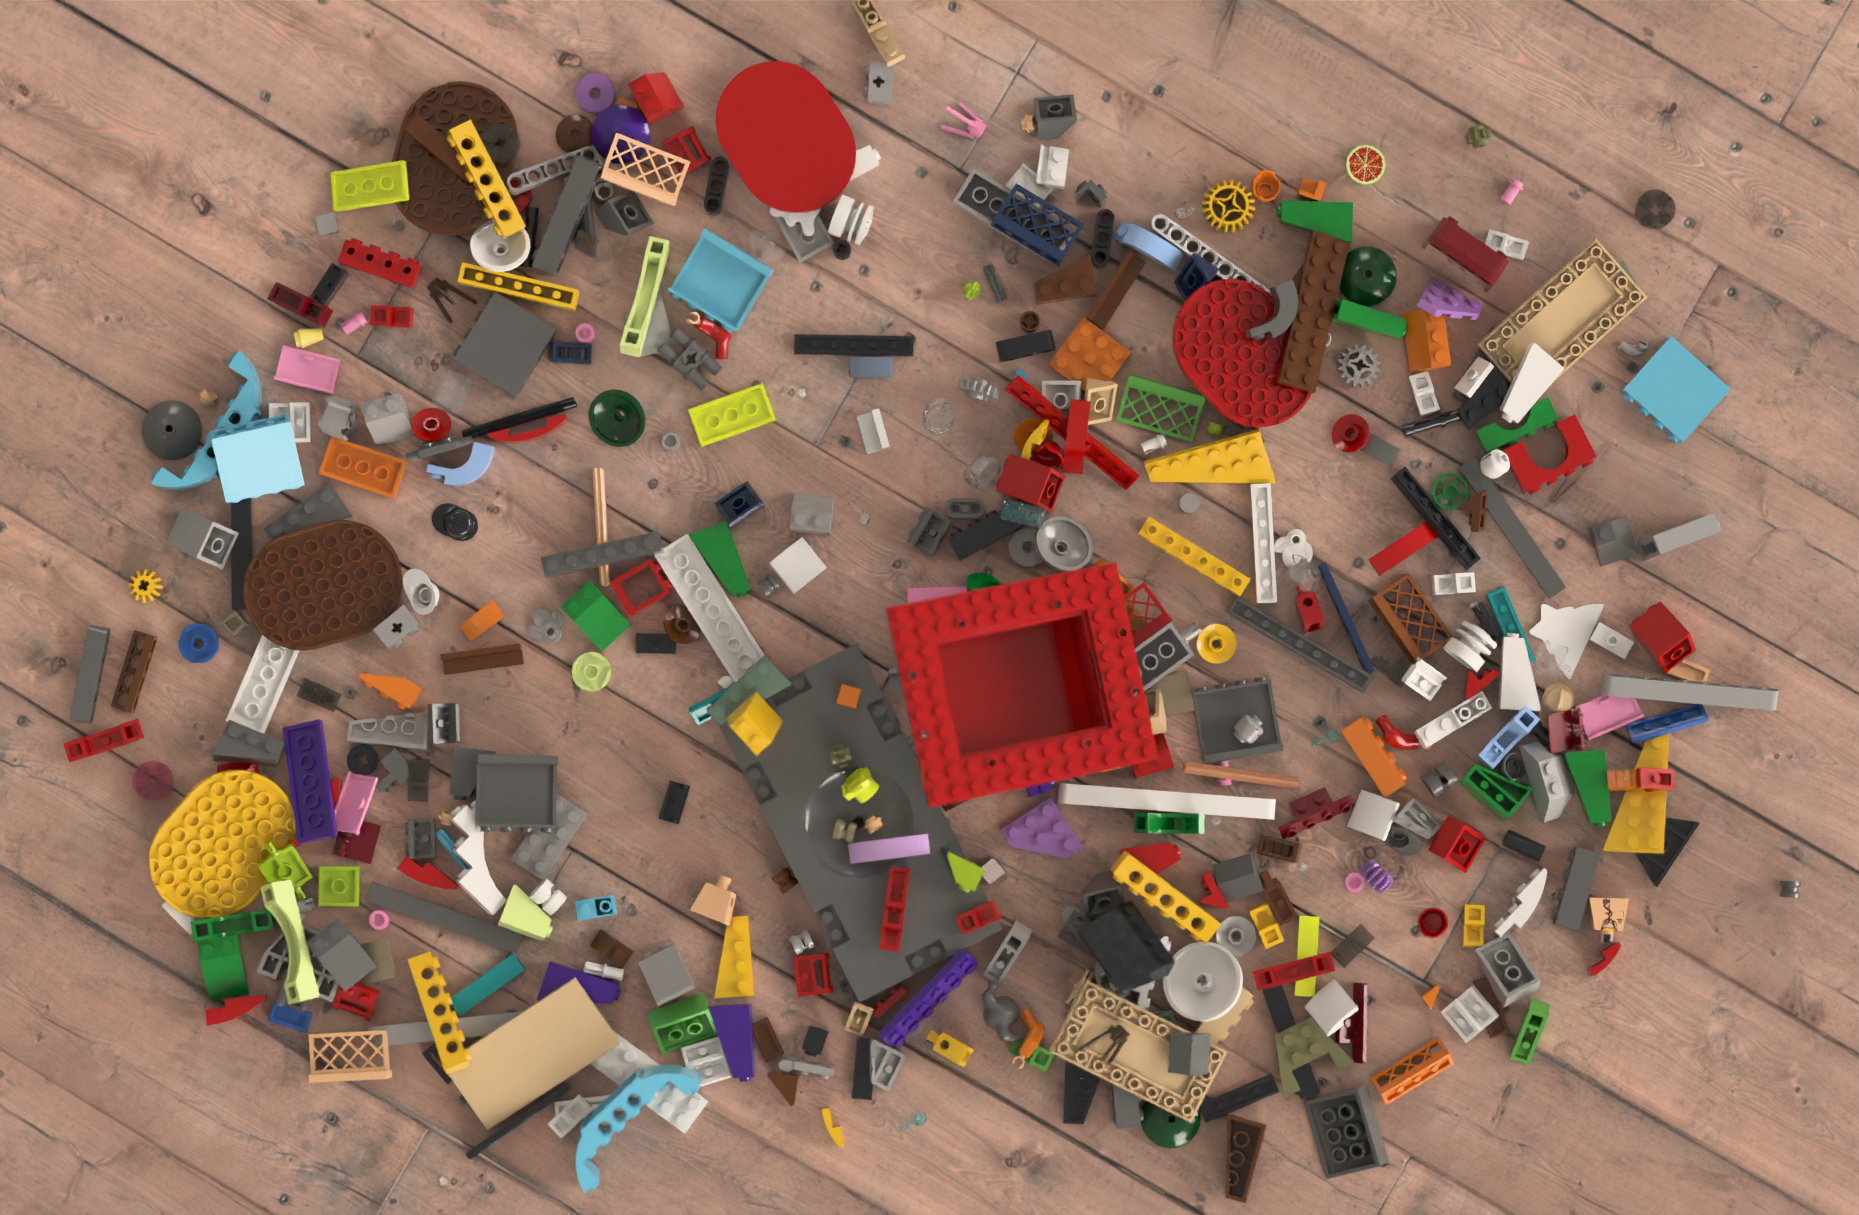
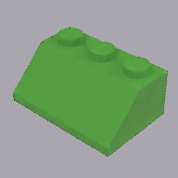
[647,993,718,1055]

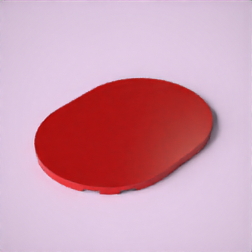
[716,61,856,213]
[1172,279,1312,428]

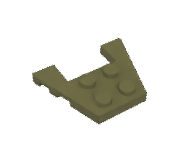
[1274,1017,1354,1098]

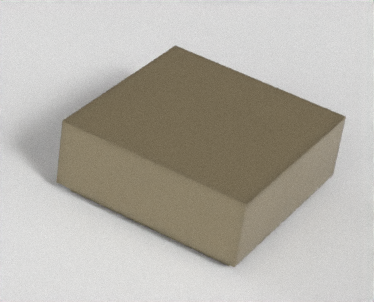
[220,610,249,638]

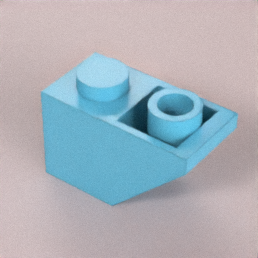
[575,895,618,921]

